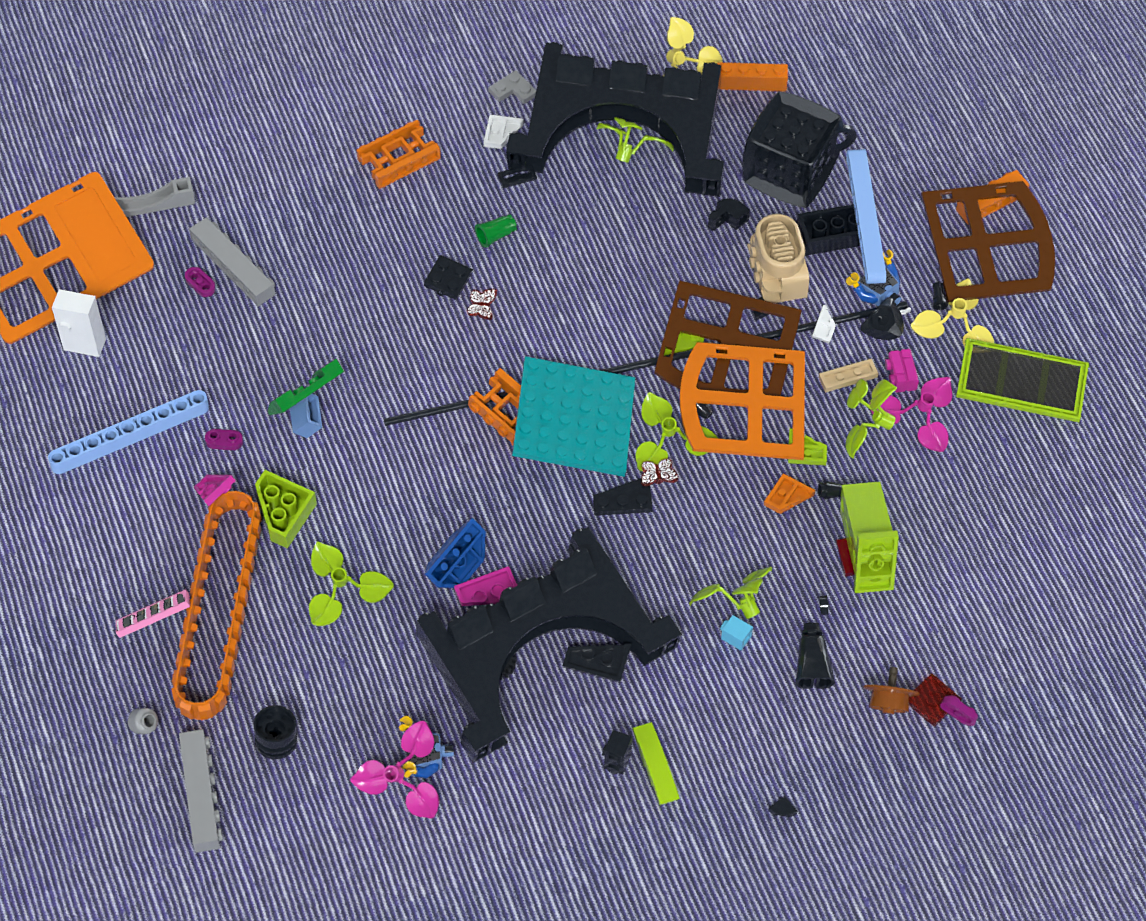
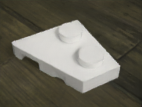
[484,115,523,149]

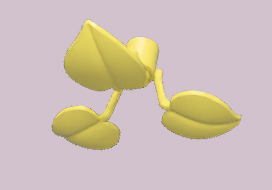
[663,17,723,76]
[911,278,994,354]

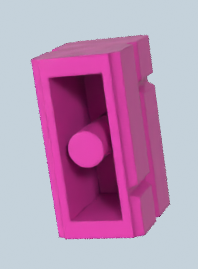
[885,349,919,393]

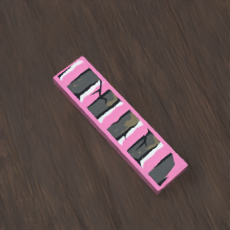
[116,589,190,638]

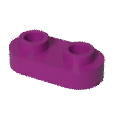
[185,267,216,297]
[205,429,243,450]
[940,695,978,726]

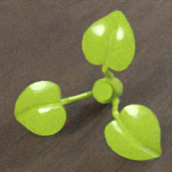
[596,117,674,163]
[846,379,897,459]
[636,392,719,472]
[309,541,394,626]
[689,566,773,619]

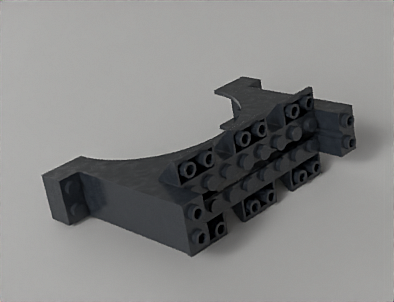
[506,42,724,197]
[416,527,682,763]

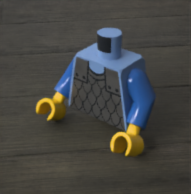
[846,249,901,306]
[399,716,454,778]

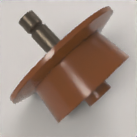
[863,667,920,715]

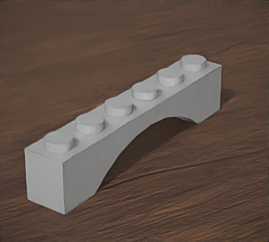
[114,177,195,217]

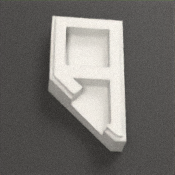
[812,305,836,343]

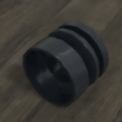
[253,705,297,760]

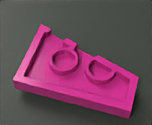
[193,475,236,506]
[454,566,517,606]

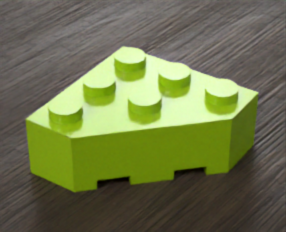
[255,470,317,549]

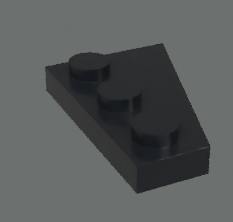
[563,644,632,683]

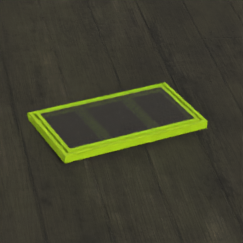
[956,338,1089,422]

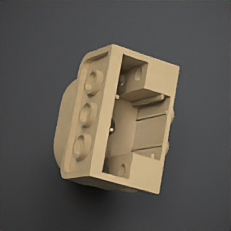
[747,214,809,303]

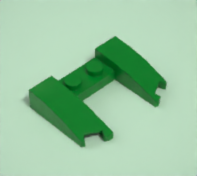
[268,359,344,415]

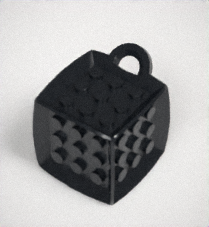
[742,91,857,208]

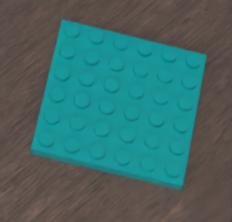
[512,356,635,477]

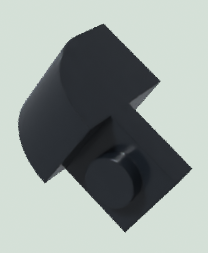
[708,198,750,231]

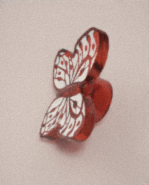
[467,289,497,320]
[641,459,678,486]

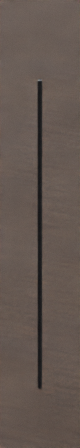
[384,301,908,426]

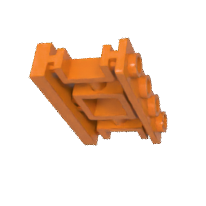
[357,120,441,189]
[468,368,521,446]

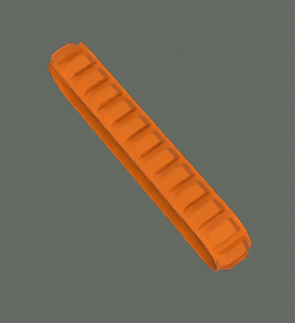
[171,491,262,720]

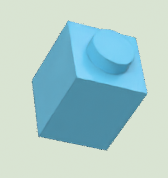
[720,615,753,650]

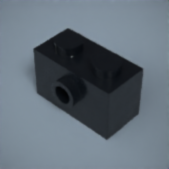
[602,730,632,775]

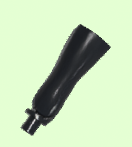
[796,623,835,689]

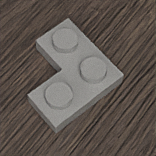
[488,70,536,104]

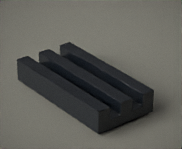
[498,164,537,188]

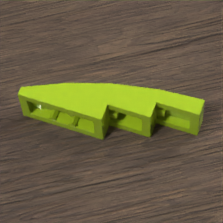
[632,722,680,805]

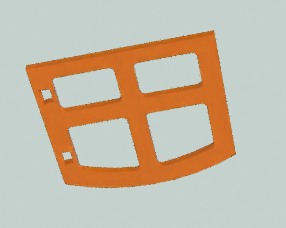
[679,342,805,460]

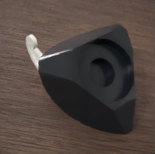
[860,297,911,340]

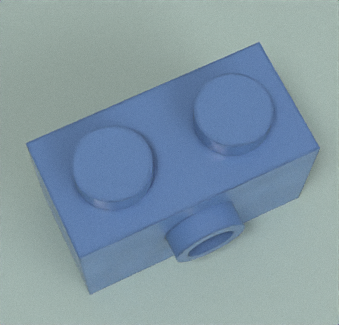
[290,394,322,438]

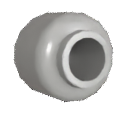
[128,708,158,734]

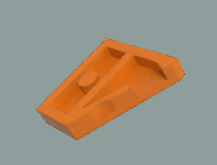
[764,473,815,514]

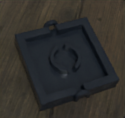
[424,255,473,300]

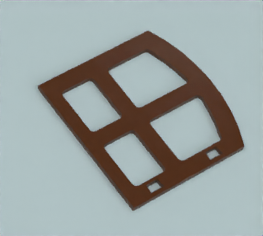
[921,181,1055,302]
[654,280,802,396]

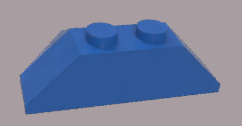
[424,518,486,588]

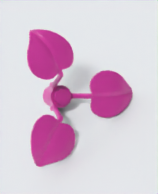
[869,377,952,452]
[350,721,439,819]

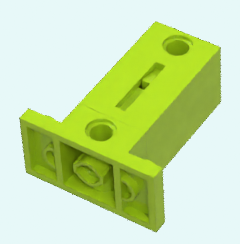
[840,482,899,593]

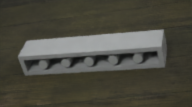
[189,217,275,306]
[179,729,223,853]

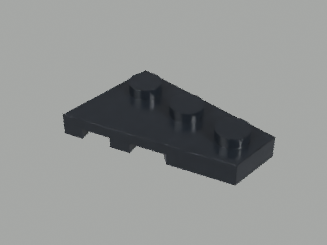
[593,477,652,516]

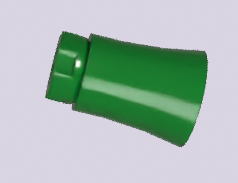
[475,214,517,248]

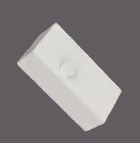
[52,289,106,357]

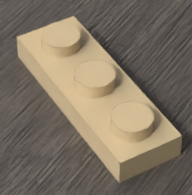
[818,359,878,393]

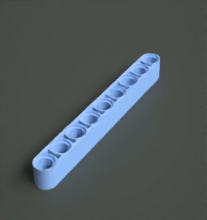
[846,149,886,284]
[48,390,209,474]

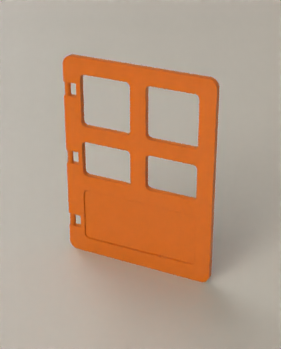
[0,172,154,344]

